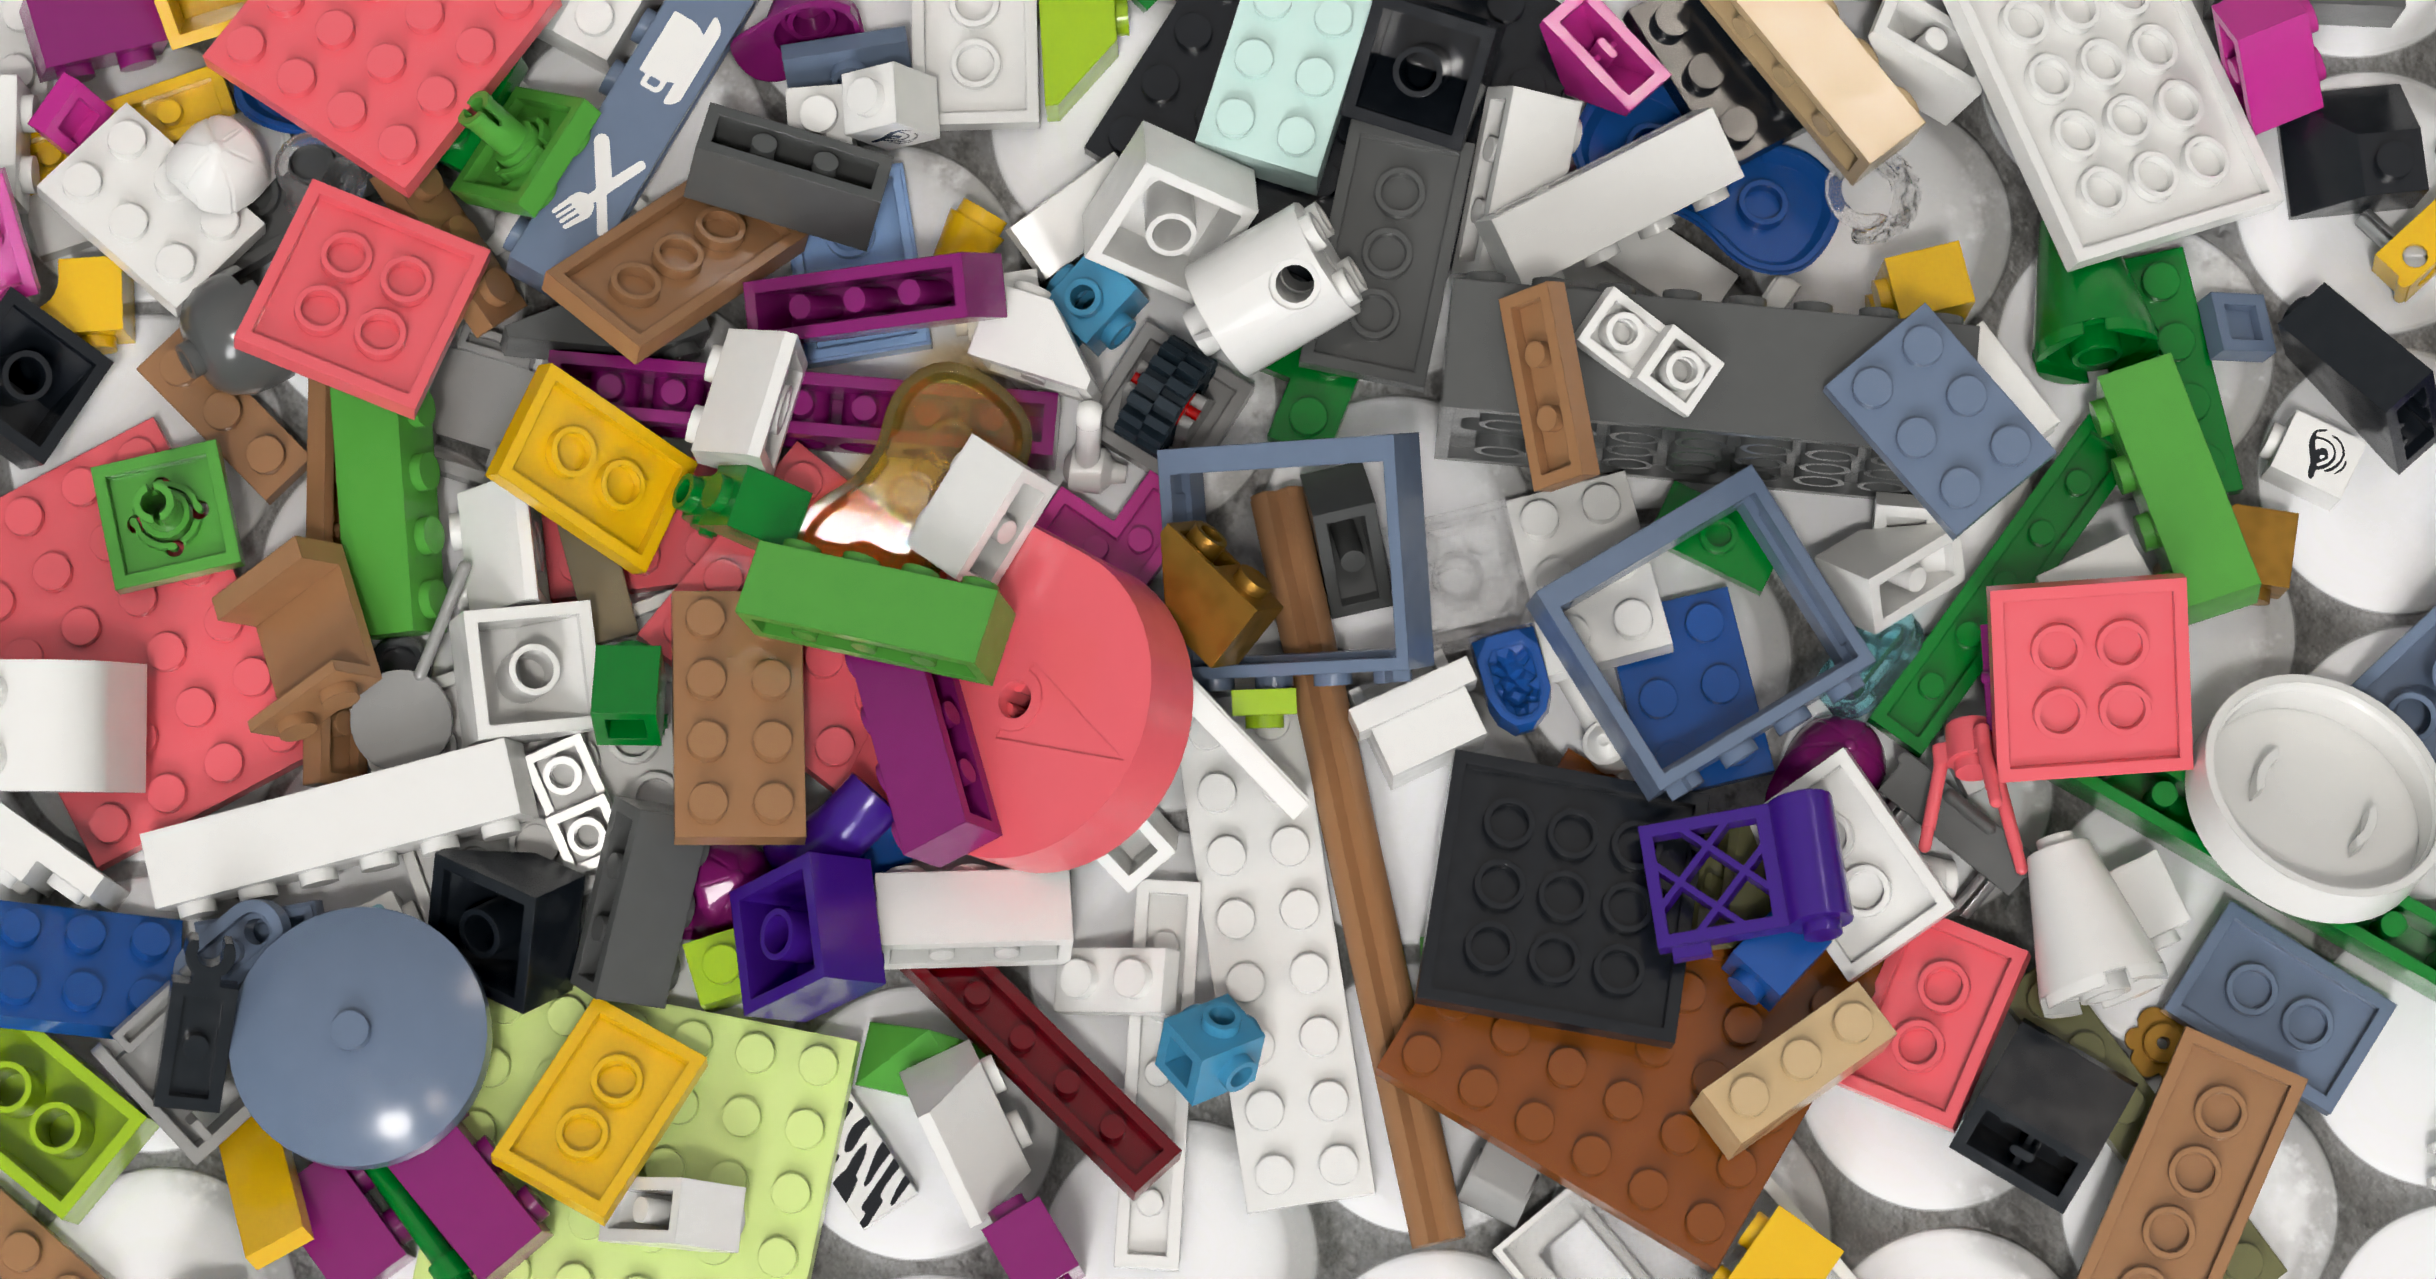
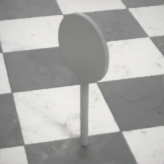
[350,560,471,769]

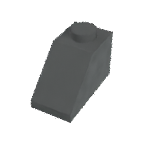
[1300,463,1393,619]

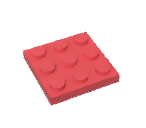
[234,179,491,420]
[1986,573,2194,783]

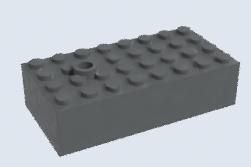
[1434,271,1980,500]

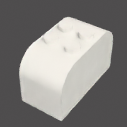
[0,659,147,793]

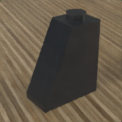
[2278,282,2436,475]

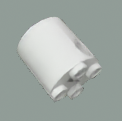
[1183,202,1368,377]

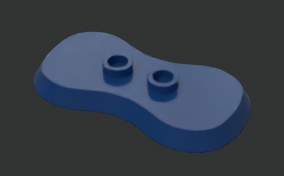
[1572,85,1842,275]

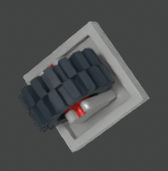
[1099,321,1254,475]

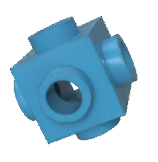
[1046,256,1149,357]
[1155,994,1265,1106]

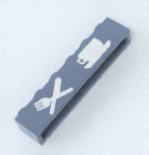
[503,0,760,301]

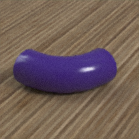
[763,772,894,869]

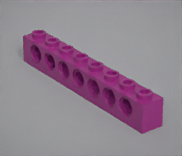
[548,350,1061,471]

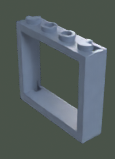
[1157,432,1434,692]
[1526,464,1876,802]

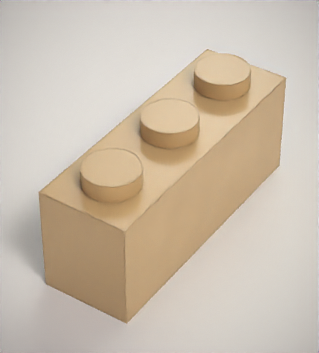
[1690,981,1898,1161]

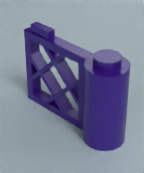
[1638,789,1854,964]

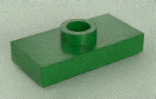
[1655,481,1773,596]

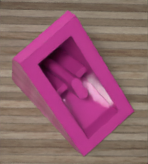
[1539,0,1672,117]

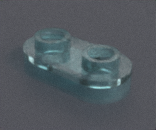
[1817,613,1924,719]

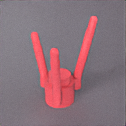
[1918,715,2028,875]

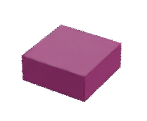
[27,72,114,156]

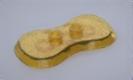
[797,361,1033,574]

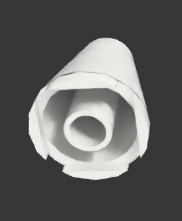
[2027,831,2168,1019]

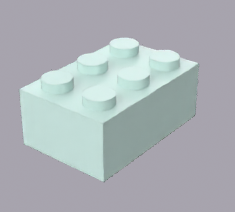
[1195,0,1373,196]

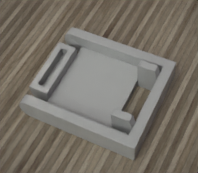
[430,323,548,487]
[90,964,251,1166]

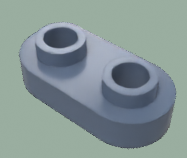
[173,899,292,989]

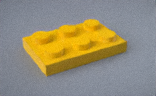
[484,363,698,574]
[491,998,708,1227]

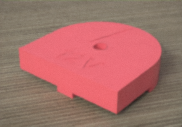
[849,524,1193,873]

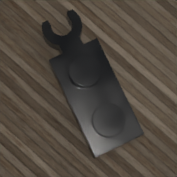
[152,932,239,1113]

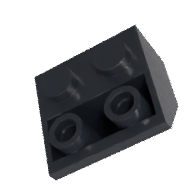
[1949,1018,2138,1214]

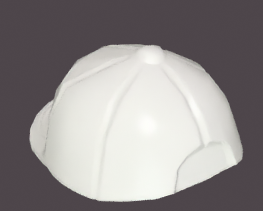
[166,112,292,214]

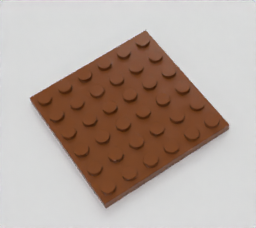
[1374,748,1885,1275]

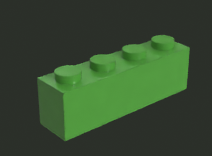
[2089,352,2261,626]
[330,387,448,640]
[735,538,1016,686]

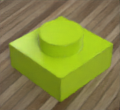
[1231,688,1297,729]

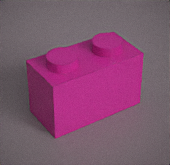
[2211,0,2327,135]

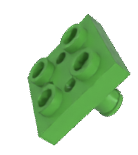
[450,86,601,218]
[91,439,246,595]

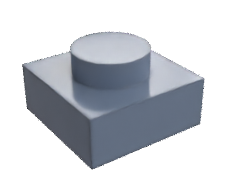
[2197,292,2277,363]

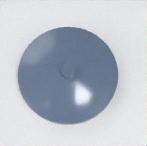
[229,907,493,1170]

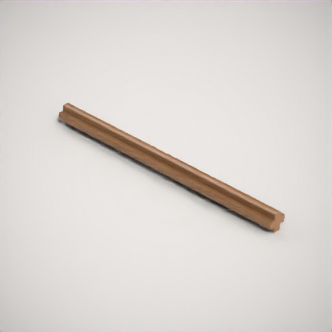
[1250,486,1466,1249]

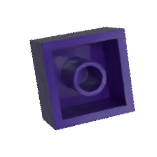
[729,852,886,1023]

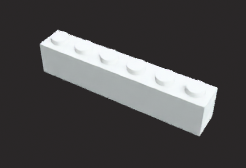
[139,738,539,920]

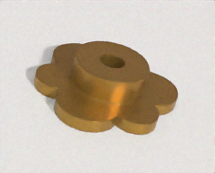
[2124,1007,2184,1078]

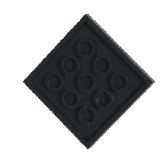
[1414,749,1710,1049]

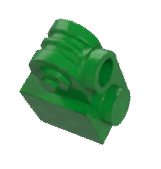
[672,465,813,551]
[590,641,669,746]

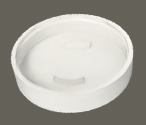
[2185,674,2436,924]

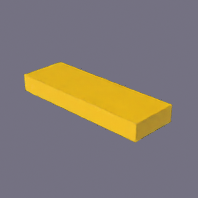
[219,1116,314,1270]

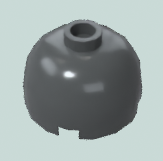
[175,265,295,395]

